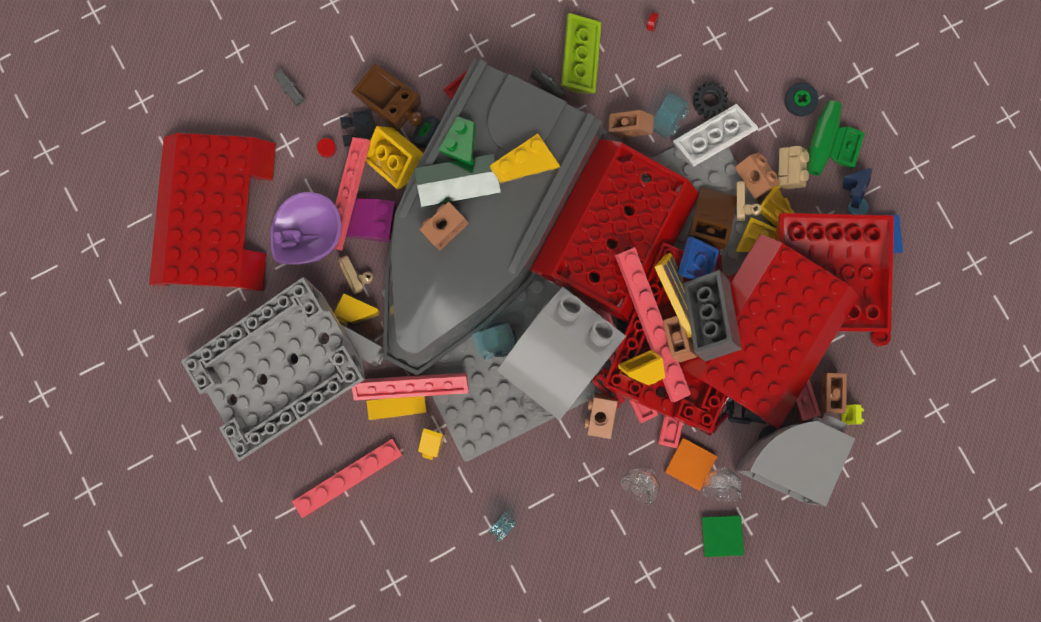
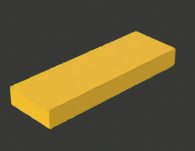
[367,396,427,420]

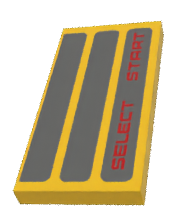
[655,253,692,338]

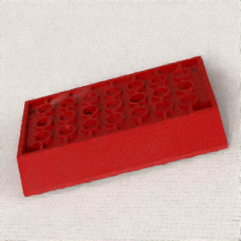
[530,139,699,324]
[603,242,735,433]

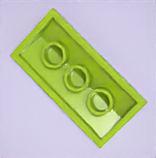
[561,13,602,94]

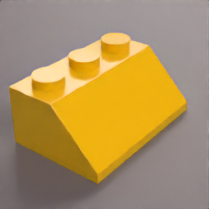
[366,126,423,189]

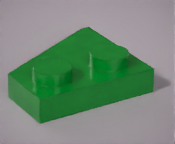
[438,116,476,165]

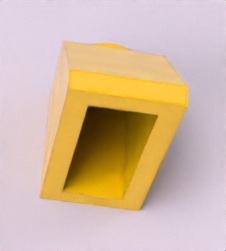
[334,293,380,325]
[618,350,665,385]
[418,428,445,460]

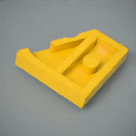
[756,185,794,227]

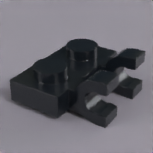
[340,110,374,147]

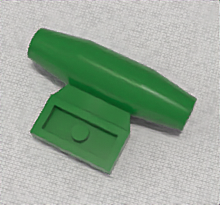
[806,100,865,176]

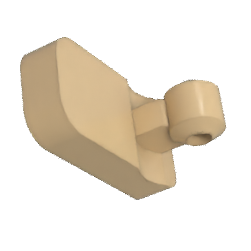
[737,181,761,221]
[338,255,373,295]

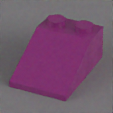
[346,199,397,243]

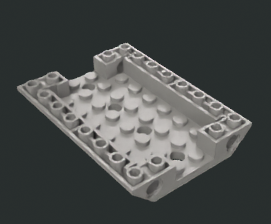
[181,277,365,462]

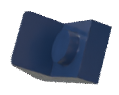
[843,168,872,209]

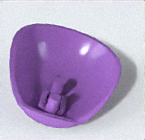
[271,192,341,265]

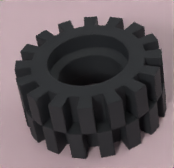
[693,81,728,118]

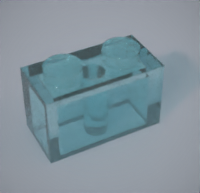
[653,92,689,140]
[472,322,516,360]

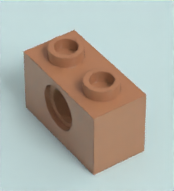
[608,110,654,138]
[735,152,780,199]
[419,202,469,251]
[663,316,698,363]
[821,373,847,414]
[584,393,617,439]

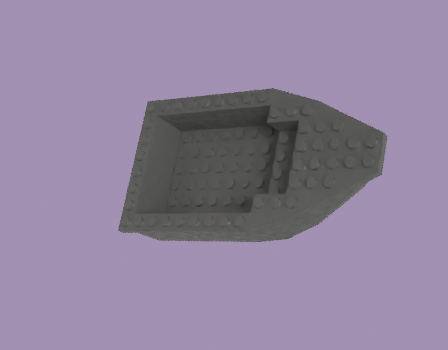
[383,59,609,376]

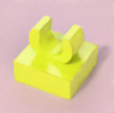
[842,405,864,425]

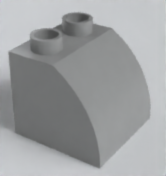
[497,287,626,421]
[735,415,855,506]

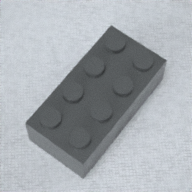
[683,270,742,361]

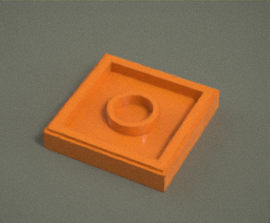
[665,438,718,491]

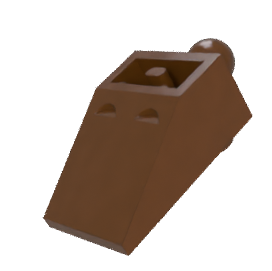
[351,63,423,131]
[687,187,737,251]

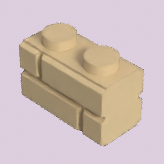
[778,146,809,189]

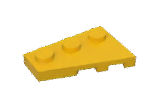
[489,134,560,183]

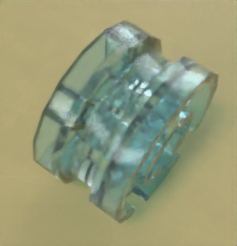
[488,512,518,542]

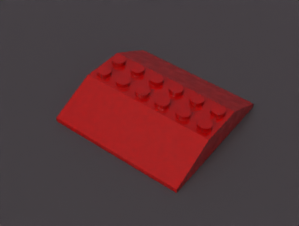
[775,213,894,332]

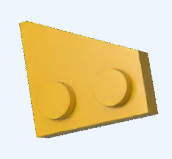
[735,217,777,252]

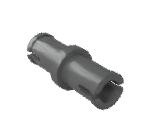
[530,67,567,99]
[273,69,306,106]

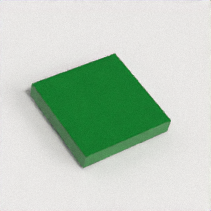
[701,515,744,557]

